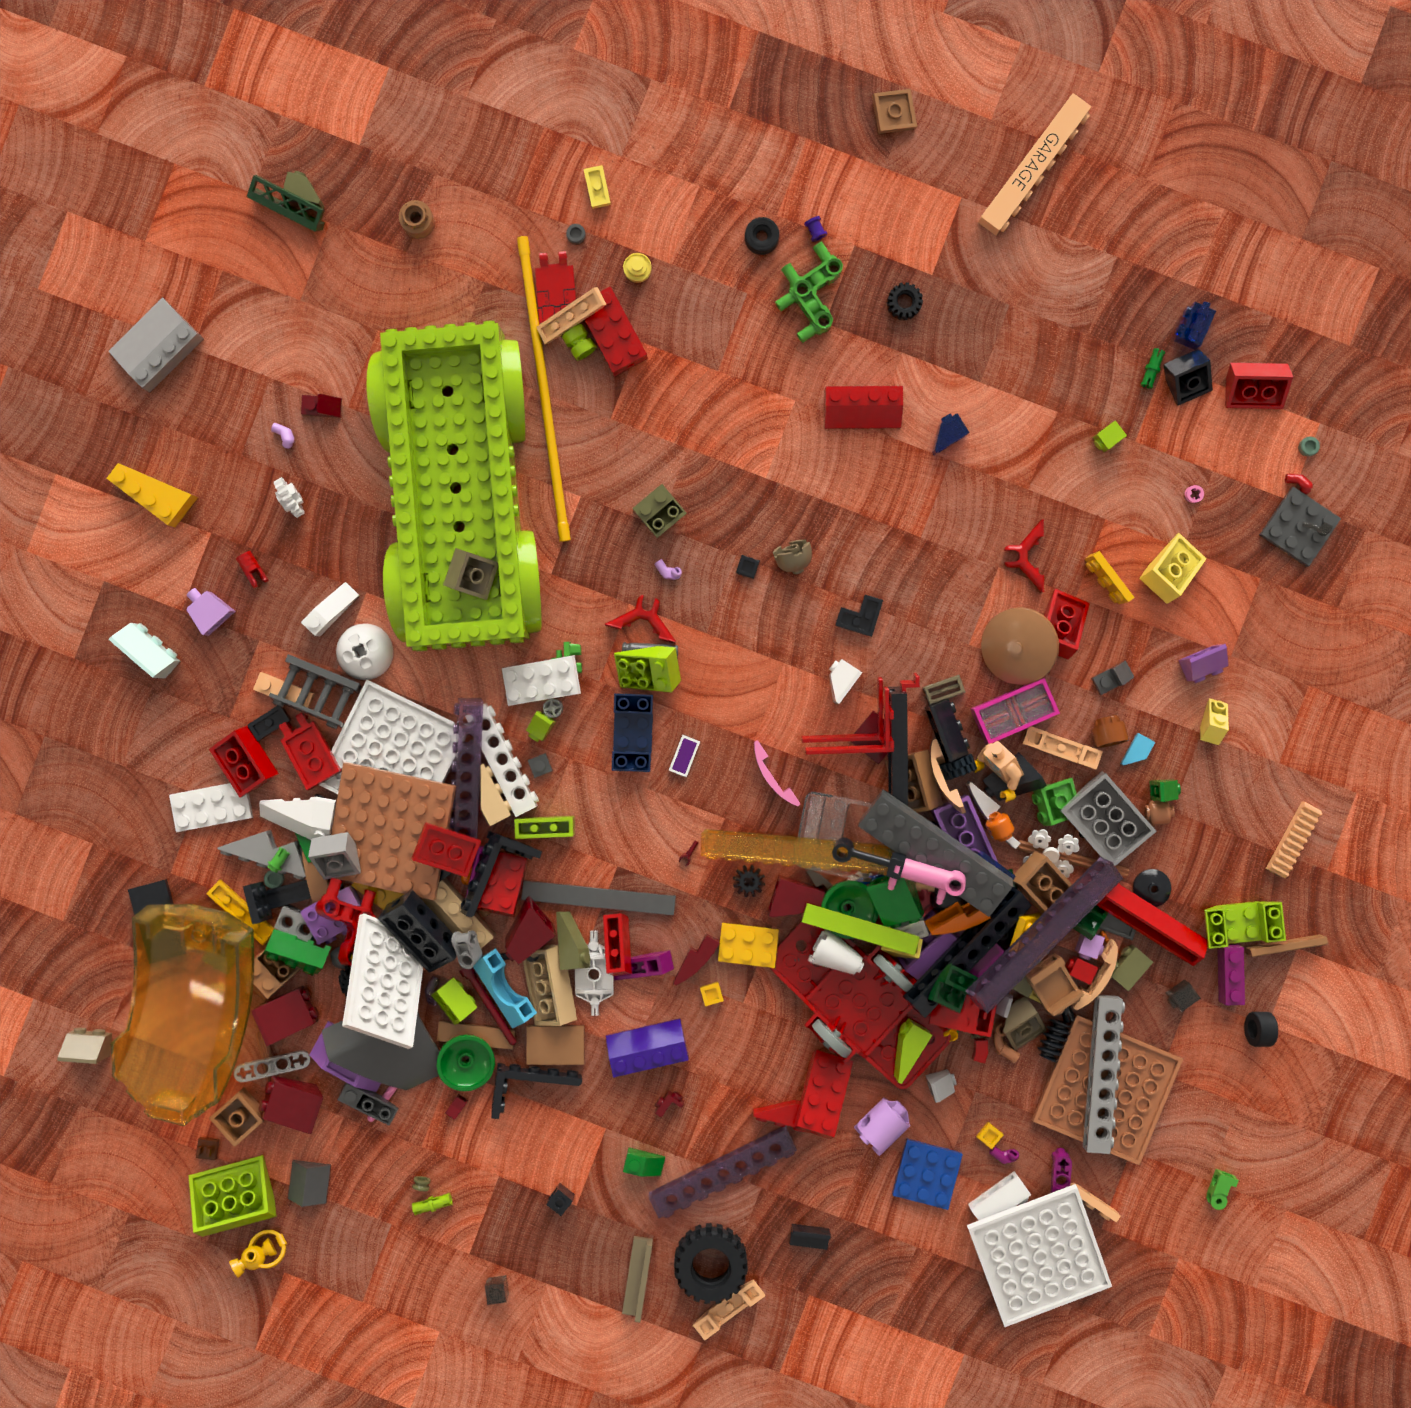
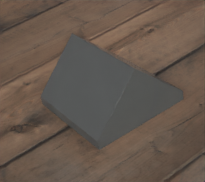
[288,1160,331,1207]

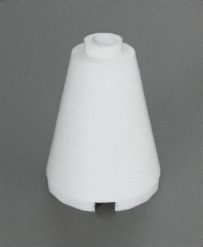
[808,929,864,975]

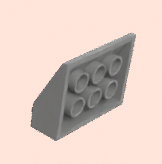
[109,297,204,392]
[1061,771,1157,869]

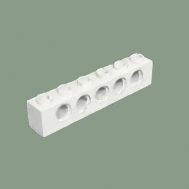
[464,703,539,817]

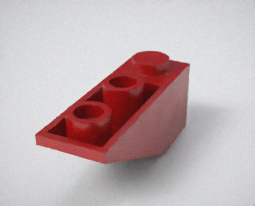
[753,1099,804,1132]

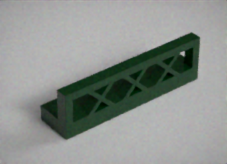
[246,175,325,232]

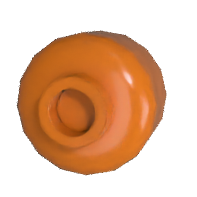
[985,812,1014,842]

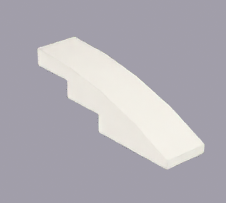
[966,781,1020,849]

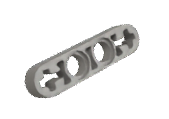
[234,1050,310,1082]

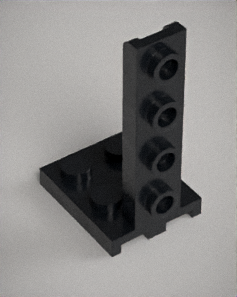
[460,831,542,917]
[243,878,344,925]
[491,1063,582,1119]

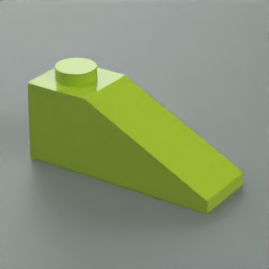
[894,1018,932,1084]

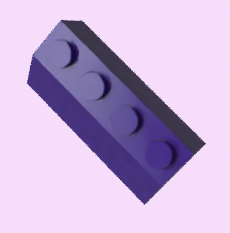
[606,1018,689,1078]

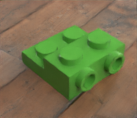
[1032,778,1077,826]

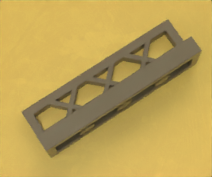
[622,1236,653,1323]

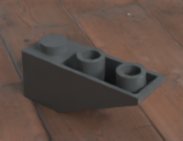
[338,1082,399,1126]

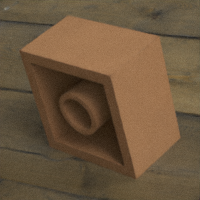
[209,1087,265,1147]

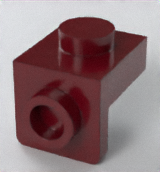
[654,1090,684,1118]

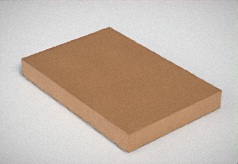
[526,1025,584,1065]

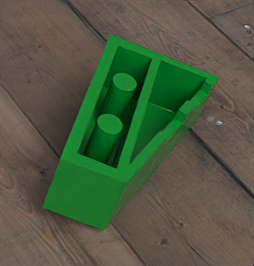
[263,929,331,976]

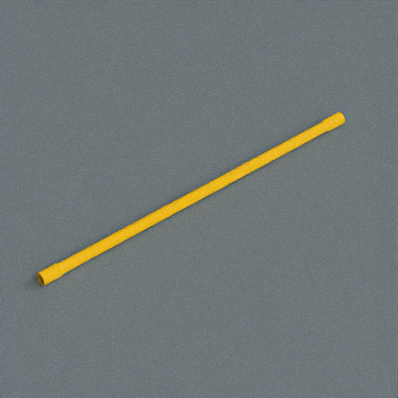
[517,236,571,542]

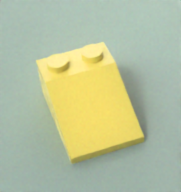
[1139,533,1206,604]

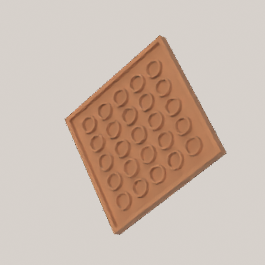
[331,762,456,900]
[1032,1014,1183,1165]

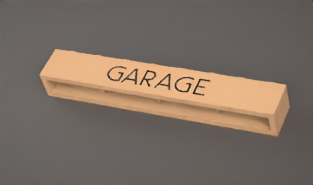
[978,93,1091,236]

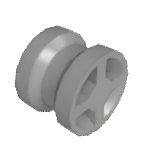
[543,699,563,718]

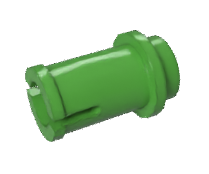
[267,847,291,873]

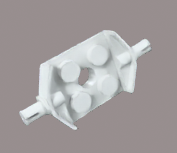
[575,930,614,1016]

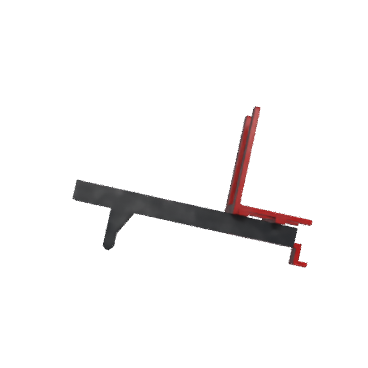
[801,673,938,860]

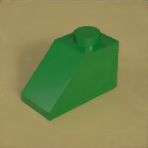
[1149,779,1181,802]
[623,1147,666,1177]

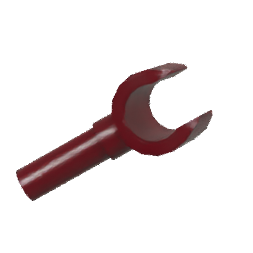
[679,840,699,866]

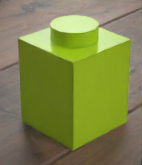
[1093,420,1127,452]

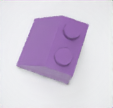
[1178,644,1228,683]

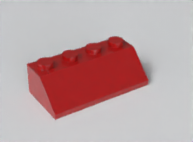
[824,386,903,429]

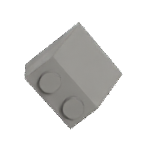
[308,832,361,880]

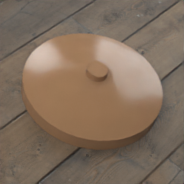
[981,607,1059,685]

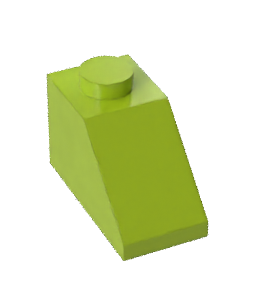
[526,711,556,742]

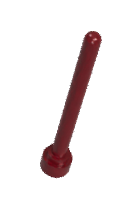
[459,967,517,1046]

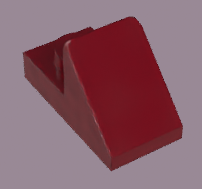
[301,394,342,418]

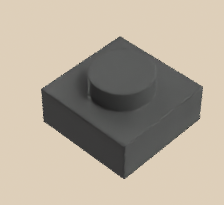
[528,753,553,778]

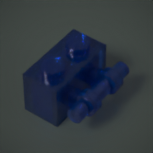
[1175,301,1216,350]

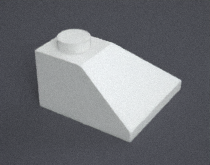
[829,659,862,704]

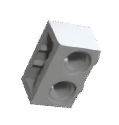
[274,905,315,942]

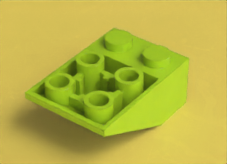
[614,646,681,692]

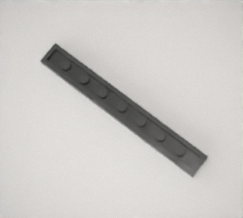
[521,880,676,915]

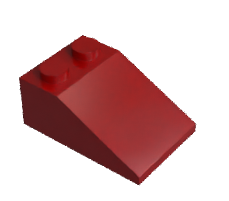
[1044,589,1090,660]

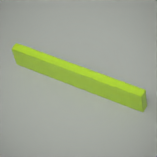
[801,903,920,956]

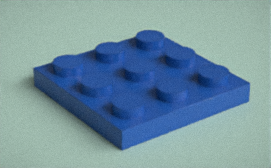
[892,1138,963,1210]

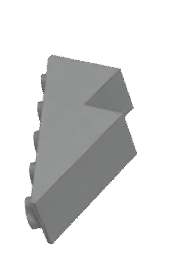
[218,830,306,880]

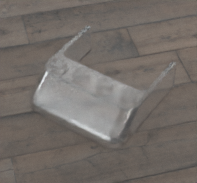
[794,792,872,882]

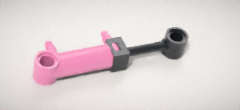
[832,837,966,905]

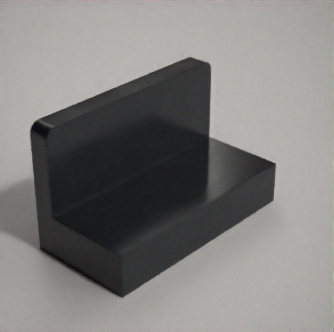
[789,1224,831,1250]

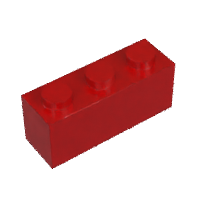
[603,913,632,976]

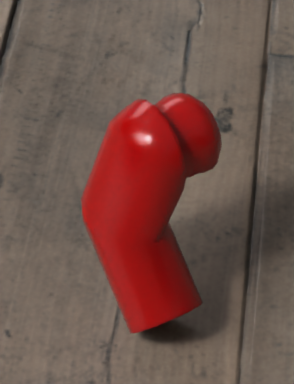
[1285,474,1313,494]

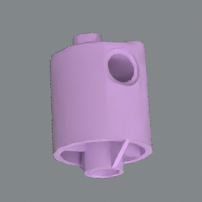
[854,1097,911,1156]

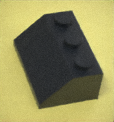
[925,699,970,762]

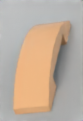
[1022,726,1103,770]
[931,739,966,814]
[1072,939,1118,1010]
[693,1279,765,1340]

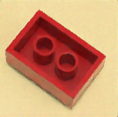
[477,852,528,917]

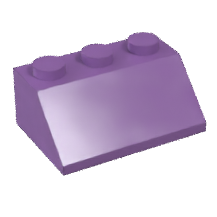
[897,910,958,980]

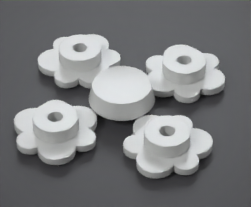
[1023,829,1080,878]

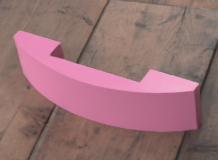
[754,740,800,806]

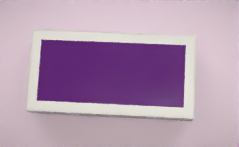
[669,735,700,777]

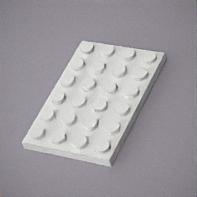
[342,913,423,1049]

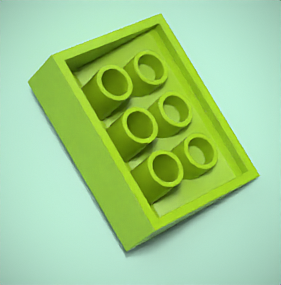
[188,1155,277,1237]

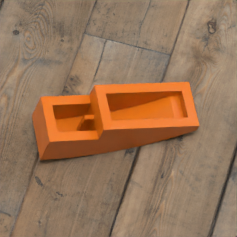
[924,902,991,935]

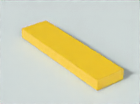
[206,879,275,946]

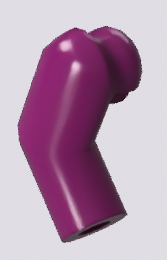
[989,1146,1019,1164]

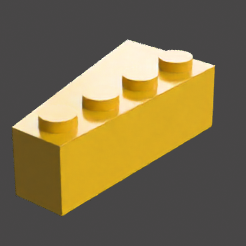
[106,463,198,528]

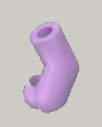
[271,423,294,449]
[654,559,682,580]

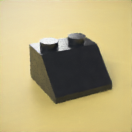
[1164,349,1213,406]

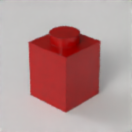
[1065,955,1098,985]

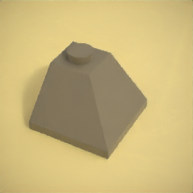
[1003,996,1047,1051]

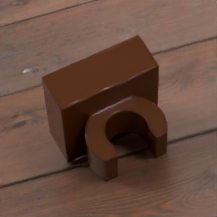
[196,1137,219,1160]

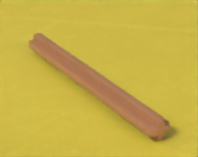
[1017,840,1129,878]

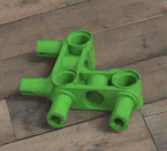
[775,241,843,343]

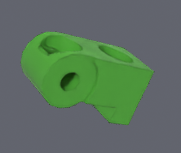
[1206,1169,1239,1210]

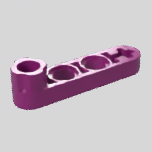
[1050,1148,1072,1193]

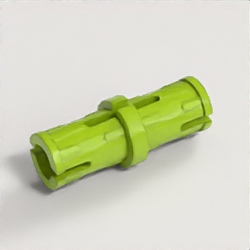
[412,1193,453,1215]

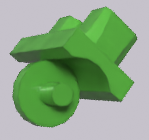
[551,642,582,674]

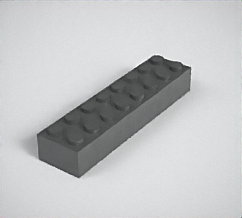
[858,789,1013,917]

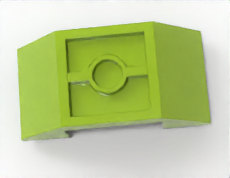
[1204,901,1286,949]

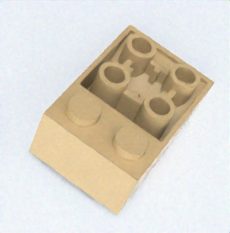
[480,764,512,827]

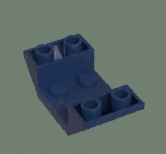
[612,693,653,772]

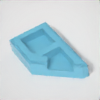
[1120,733,1155,765]

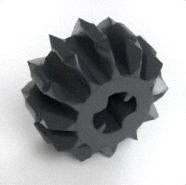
[733,864,765,897]

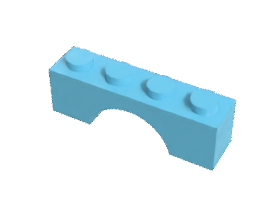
[473,948,537,1029]

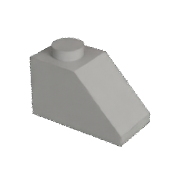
[925,1069,957,1103]

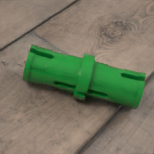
[1140,348,1165,389]

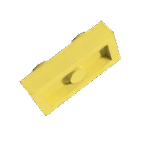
[584,165,611,209]

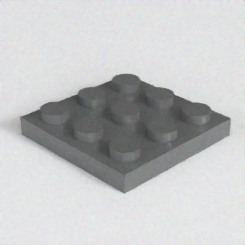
[1259,487,1341,567]

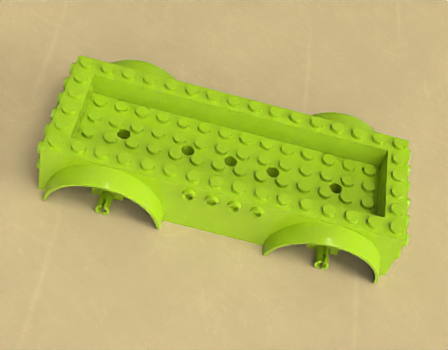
[367,321,541,651]

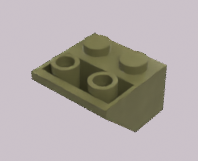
[632,484,687,538]

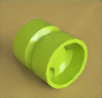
[562,324,597,361]

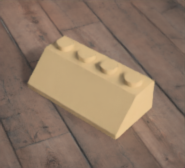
[421,878,496,948]
[523,944,577,1026]

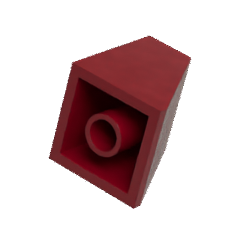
[767,875,825,917]
[505,896,555,965]
[251,986,319,1046]
[259,1076,324,1134]

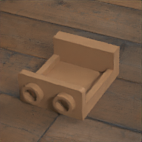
[1023,953,1084,1016]

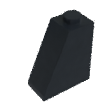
[983,752,1047,801]

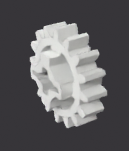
[274,477,305,518]

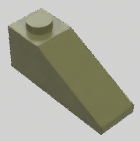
[556,911,591,970]

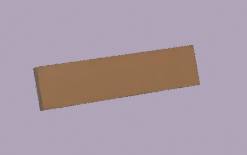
[1245,934,1328,957]
[437,1021,516,1050]

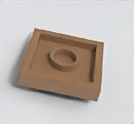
[872,89,917,134]

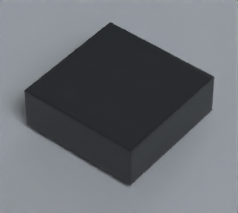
[736,555,760,579]

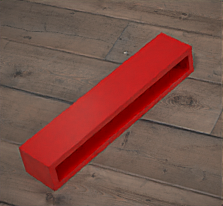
[1096,880,1208,966]

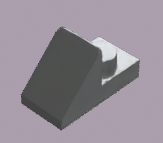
[1091,660,1134,695]

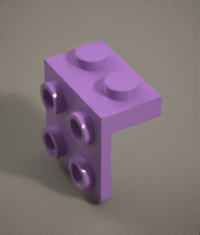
[301,901,348,945]

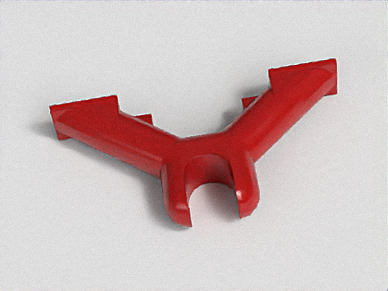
[1004,519,1045,593]
[605,595,676,644]

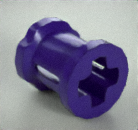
[804,216,828,242]

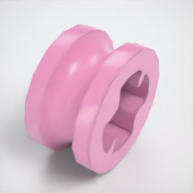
[1185,485,1204,503]

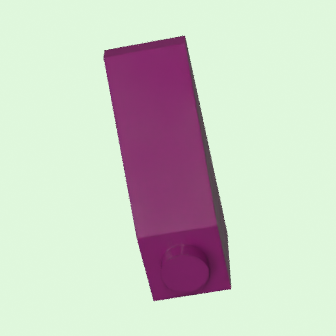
[614,950,674,981]

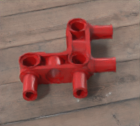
[315,878,378,966]

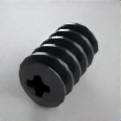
[1037,1018,1073,1063]

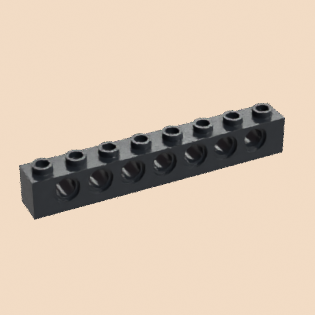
[903,887,1032,1018]

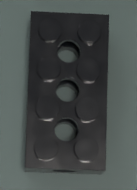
[378,890,459,973]

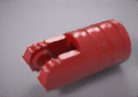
[236,551,269,588]

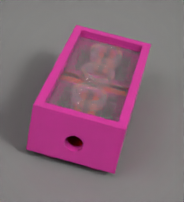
[970,678,1060,744]

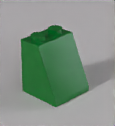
[867,876,924,928]

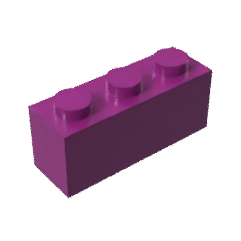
[1217,944,1245,1006]

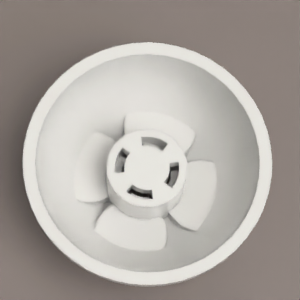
[336,624,393,680]

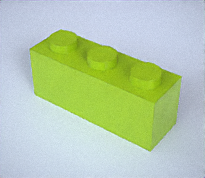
[514,816,575,839]

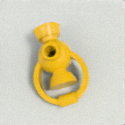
[229,1230,287,1278]

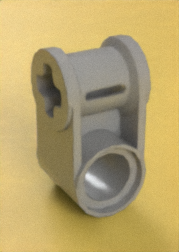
[452,931,482,969]

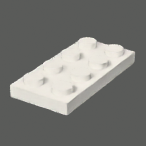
[502,655,581,706]
[169,783,253,832]

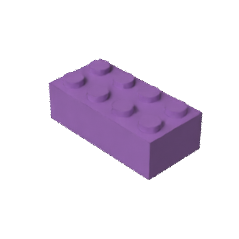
[931,794,1000,868]

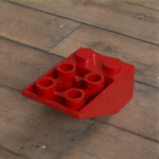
[928,993,998,1037]

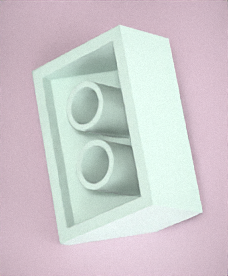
[109,623,180,678]

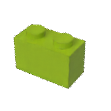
[431,977,477,1025]

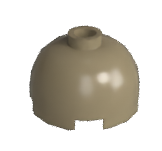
[773,540,812,574]

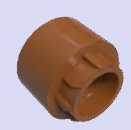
[1092,715,1129,748]

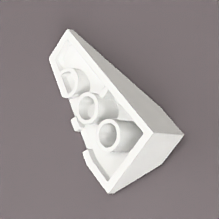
[259,797,336,840]

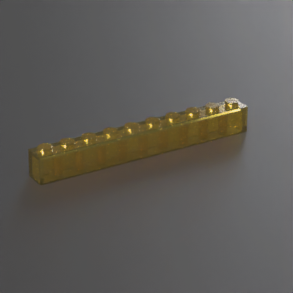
[701,829,895,875]

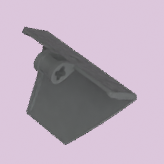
[322,1012,439,1090]

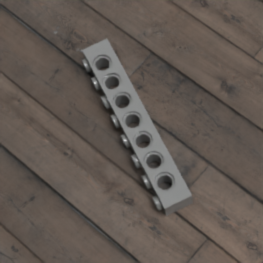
[1083,994,1125,1154]

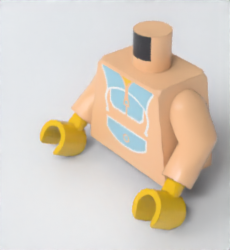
[974,741,1024,802]

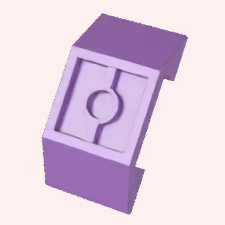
[309,1021,381,1092]

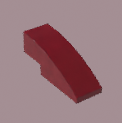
[673,933,720,986]

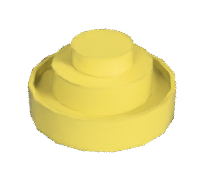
[623,253,652,283]

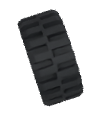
[674,1223,748,1305]

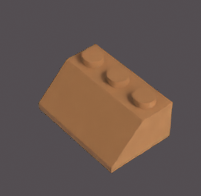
[885,749,943,813]

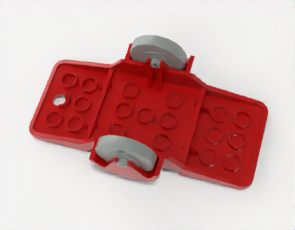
[770,922,951,1089]

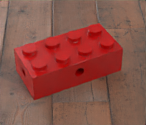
[584,286,648,377]
[793,1050,853,1139]

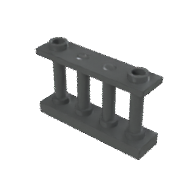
[269,654,362,729]

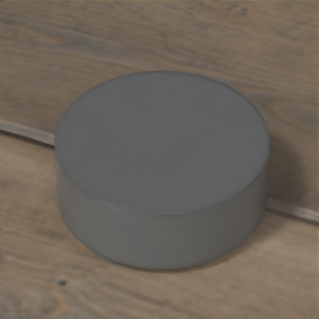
[566,224,586,245]

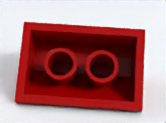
[1225,363,1293,409]
[209,726,279,798]

